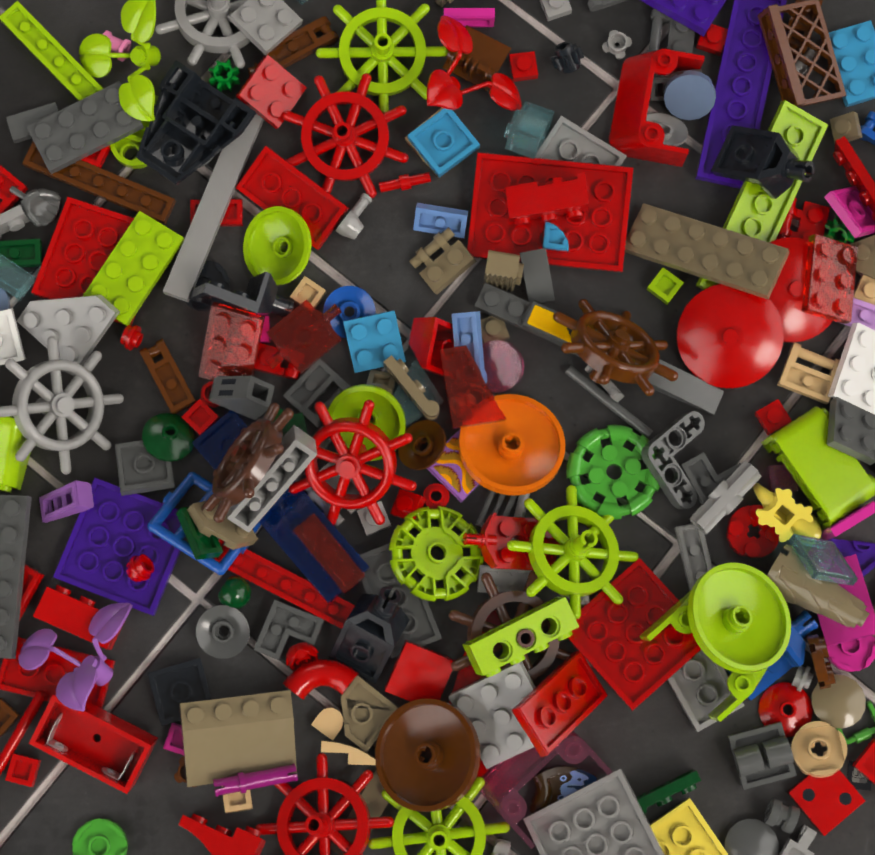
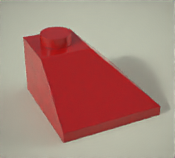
[409,317,457,382]

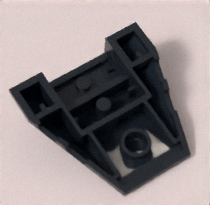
[136,60,256,185]

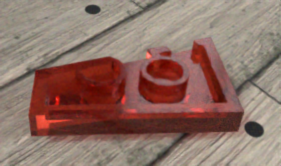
[439,345,506,429]

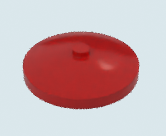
[768,237,843,343]
[677,284,784,388]

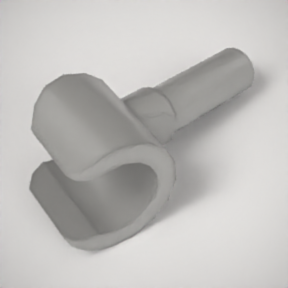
[491,839,511,855]

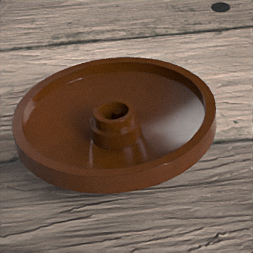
[375,699,480,812]

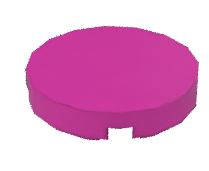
[824,636,875,672]

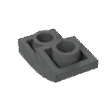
[520,248,555,304]

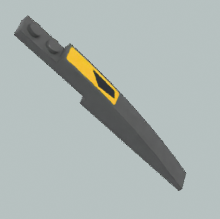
[474,283,724,416]

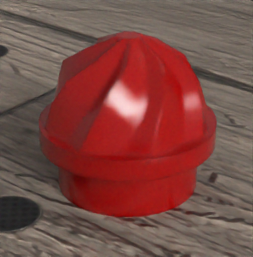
[126,554,154,582]

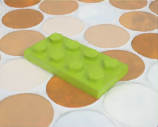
[83,211,184,326]

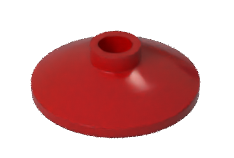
[758,682,813,737]

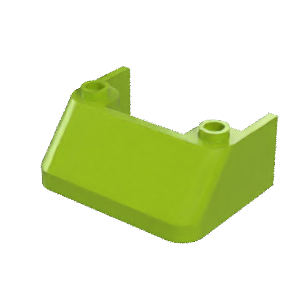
[639,591,768,722]

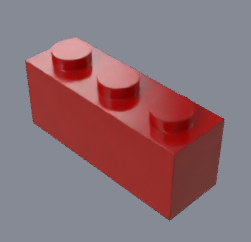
[33,585,125,650]

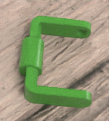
[835,700,875,744]

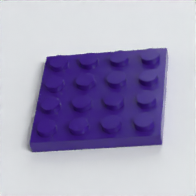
[53,477,186,616]

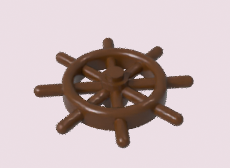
[553,299,678,396]

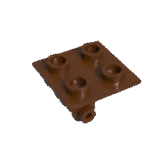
[442,25,511,91]

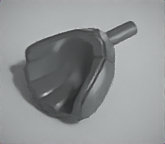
[9,186,61,227]

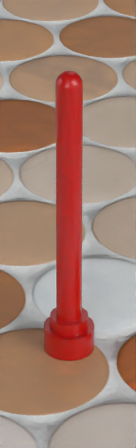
[0,690,46,775]

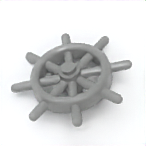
[155,0,251,68]
[0,336,124,475]

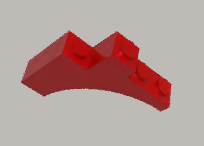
[178,813,266,855]

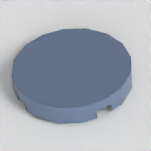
[664,70,716,120]

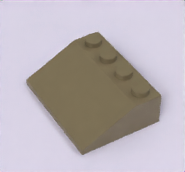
[179,690,297,787]

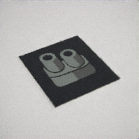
[847,761,872,791]

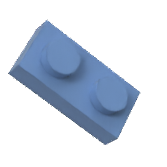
[413,203,468,238]

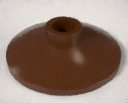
[398,420,446,470]

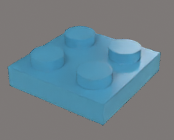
[407,108,480,178]
[343,310,406,373]

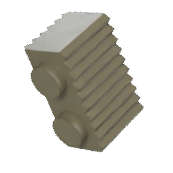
[483,250,524,292]

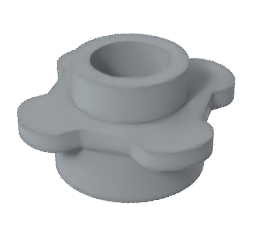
[602,30,632,59]

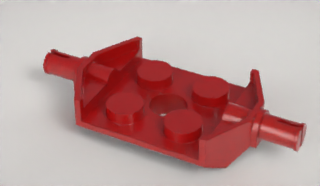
[463,513,560,571]

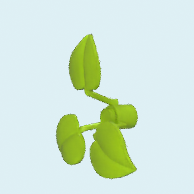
[79,0,161,121]

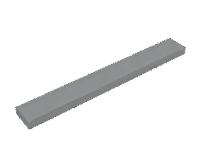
[163,113,264,302]

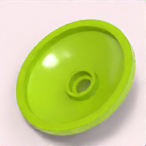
[243,206,311,285]
[328,384,406,461]

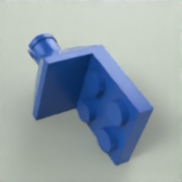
[724,610,818,701]

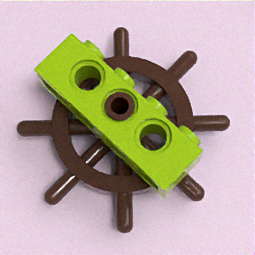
[449,570,579,687]

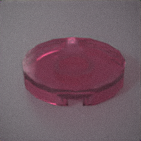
[472,340,524,393]

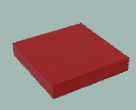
[384,640,455,702]

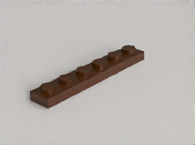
[22,141,176,225]

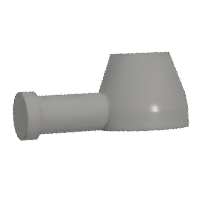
[335,193,372,240]

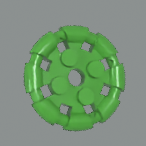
[566,425,661,520]

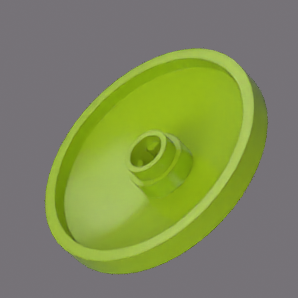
[688,563,791,673]

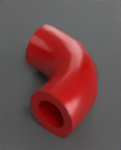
[283,659,359,700]

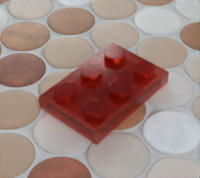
[802,234,858,324]
[198,302,265,381]

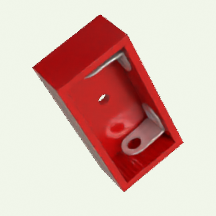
[29,693,158,794]

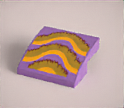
[427,429,480,502]

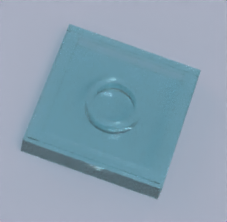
[788,534,858,586]

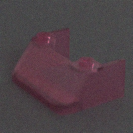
[480,730,612,849]

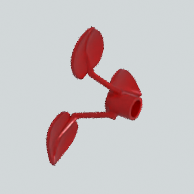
[427,16,522,112]

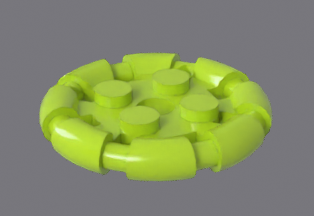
[389,506,483,602]

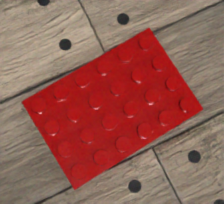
[467,152,633,273]

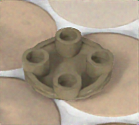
[811,674,866,729]

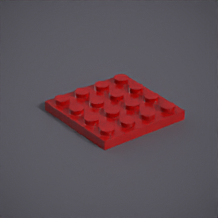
[31,197,136,326]
[567,558,701,711]

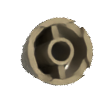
[767,544,870,628]

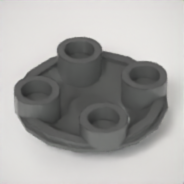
[724,819,779,855]

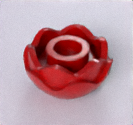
[286,642,319,670]

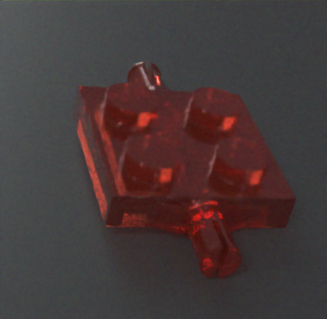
[266,299,342,374]

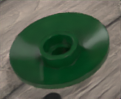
[142,413,195,462]

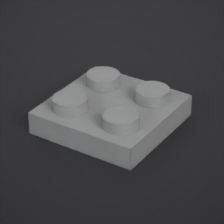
[229,0,303,55]

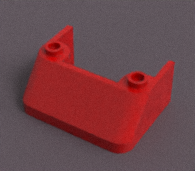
[608,49,705,167]

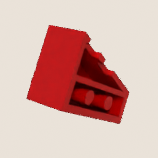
[505,172,589,226]

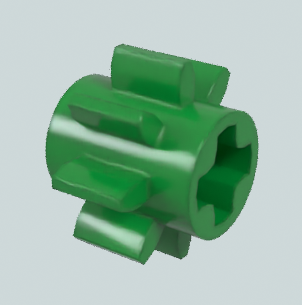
[208,60,240,92]
[823,214,855,248]

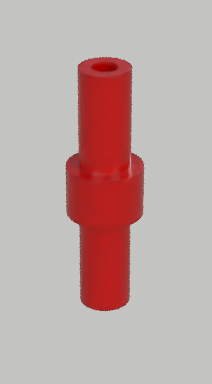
[379,172,431,193]

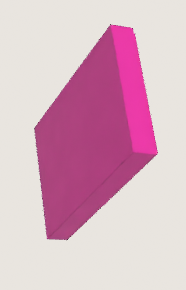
[815,554,875,647]

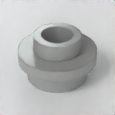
[791,666,814,692]

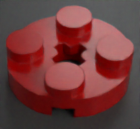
[726,505,779,558]

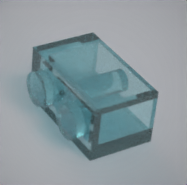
[504,101,555,159]

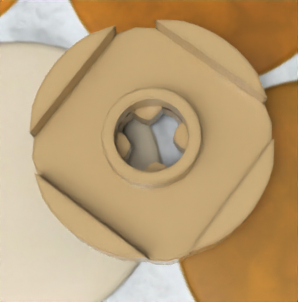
[791,721,847,778]

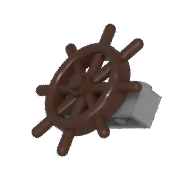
[201,403,317,533]

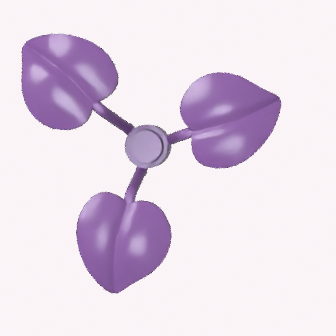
[18,603,133,712]

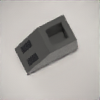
[208,376,275,421]

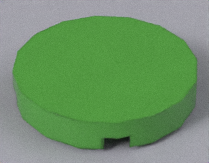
[72,818,128,855]

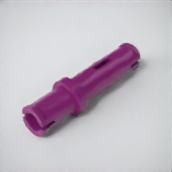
[213,763,298,797]

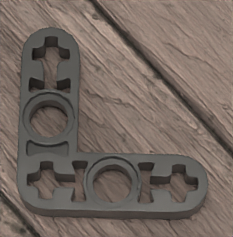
[641,411,705,509]

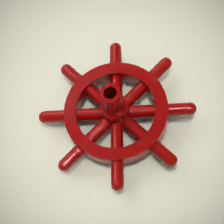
[282,73,409,198]
[288,400,417,526]
[255,753,394,855]

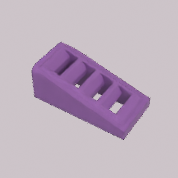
[39,480,94,523]

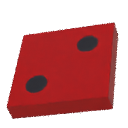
[787,770,865,836]

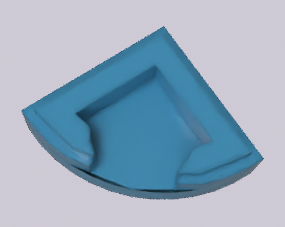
[542,222,569,252]

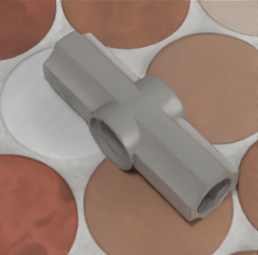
[689,461,762,535]

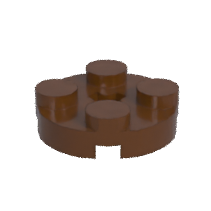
[807,634,836,690]

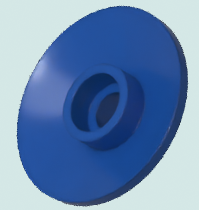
[323,286,376,338]

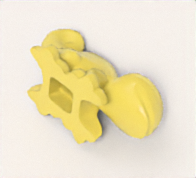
[753,483,822,545]

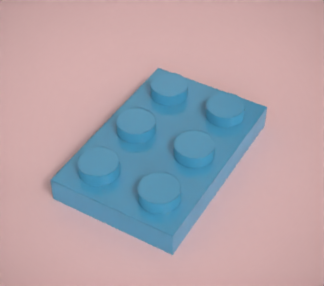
[821,20,875,107]

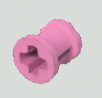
[103,30,131,62]

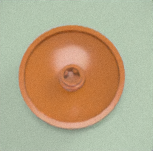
[458,394,566,495]

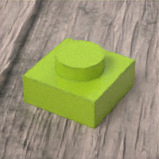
[646,267,684,305]

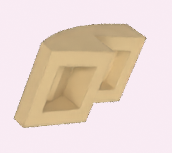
[321,740,376,765]

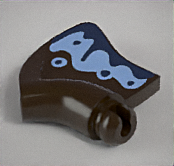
[529,766,597,814]

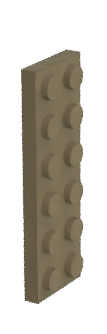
[625,203,789,299]

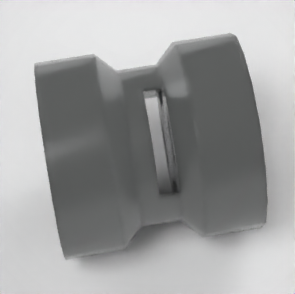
[763,798,800,834]

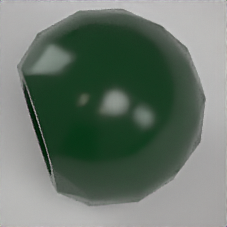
[218,576,251,609]

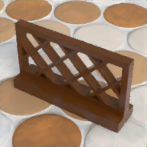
[757,0,847,108]

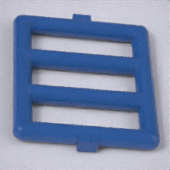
[147,472,264,575]

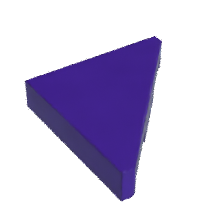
[826,538,875,577]

